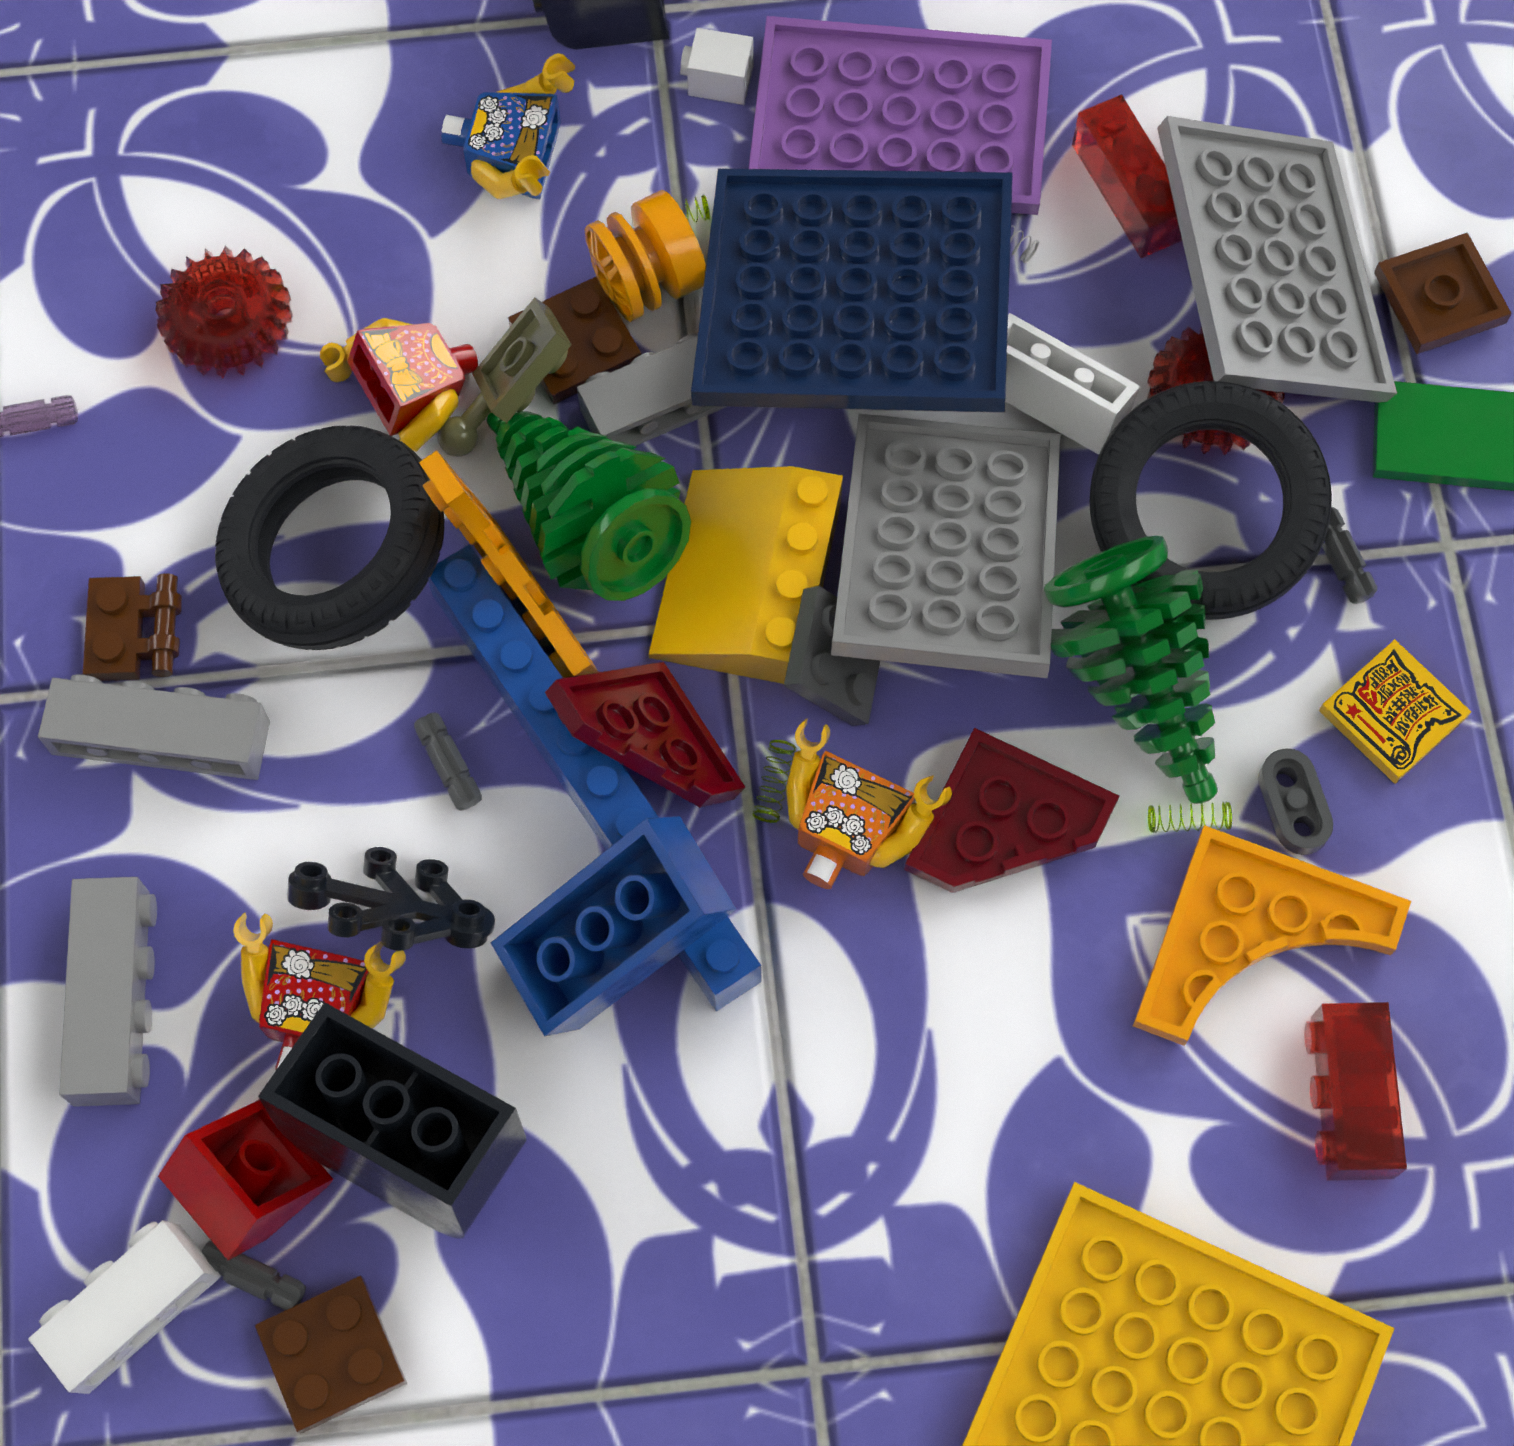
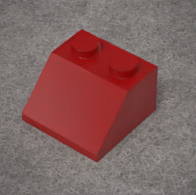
[158,1100,333,1260]

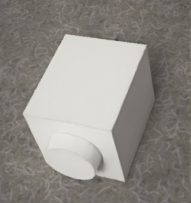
[680,28,754,105]

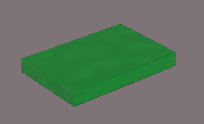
[1372,381,1514,491]

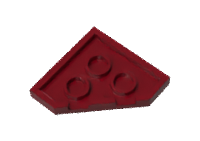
[545,661,746,808]
[904,728,1120,893]

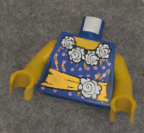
[441,53,575,200]

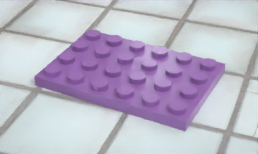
[749,16,1052,215]

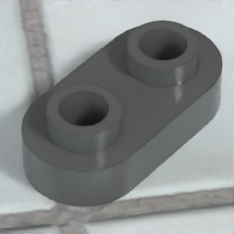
[1258,748,1333,855]

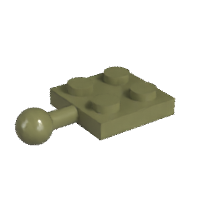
[437,297,572,457]

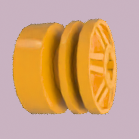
[584,190,706,322]

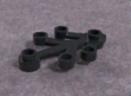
[287,847,495,951]

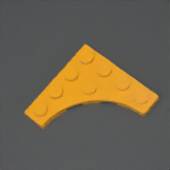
[419,450,599,678]
[1133,825,1411,1046]

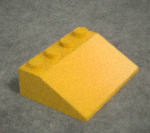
[648,466,843,684]

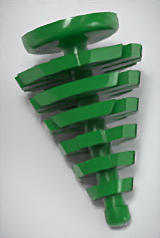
[486,411,691,601]
[1044,535,1218,804]

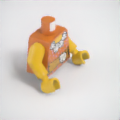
[786,719,952,889]

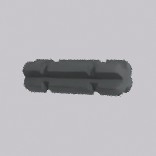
[1322,507,1377,604]
[414,712,482,811]
[202,1241,306,1310]

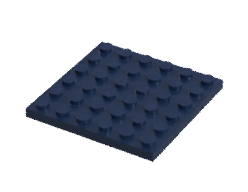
[691,168,1013,413]

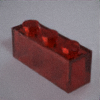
[1072,94,1182,258]
[1304,1002,1407,1181]

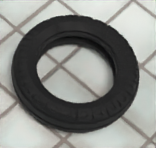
[1089,381,1332,620]
[215,425,445,650]

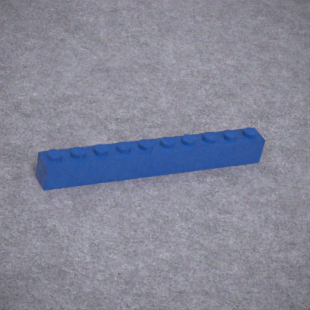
[428,544,762,1012]

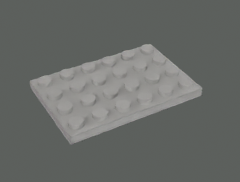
[1157,116,1397,403]
[831,413,1061,678]

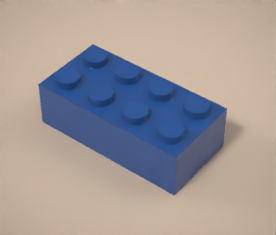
[491,816,737,1037]

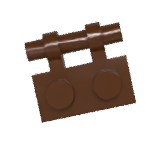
[82,573,182,681]

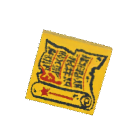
[1319,639,1472,784]

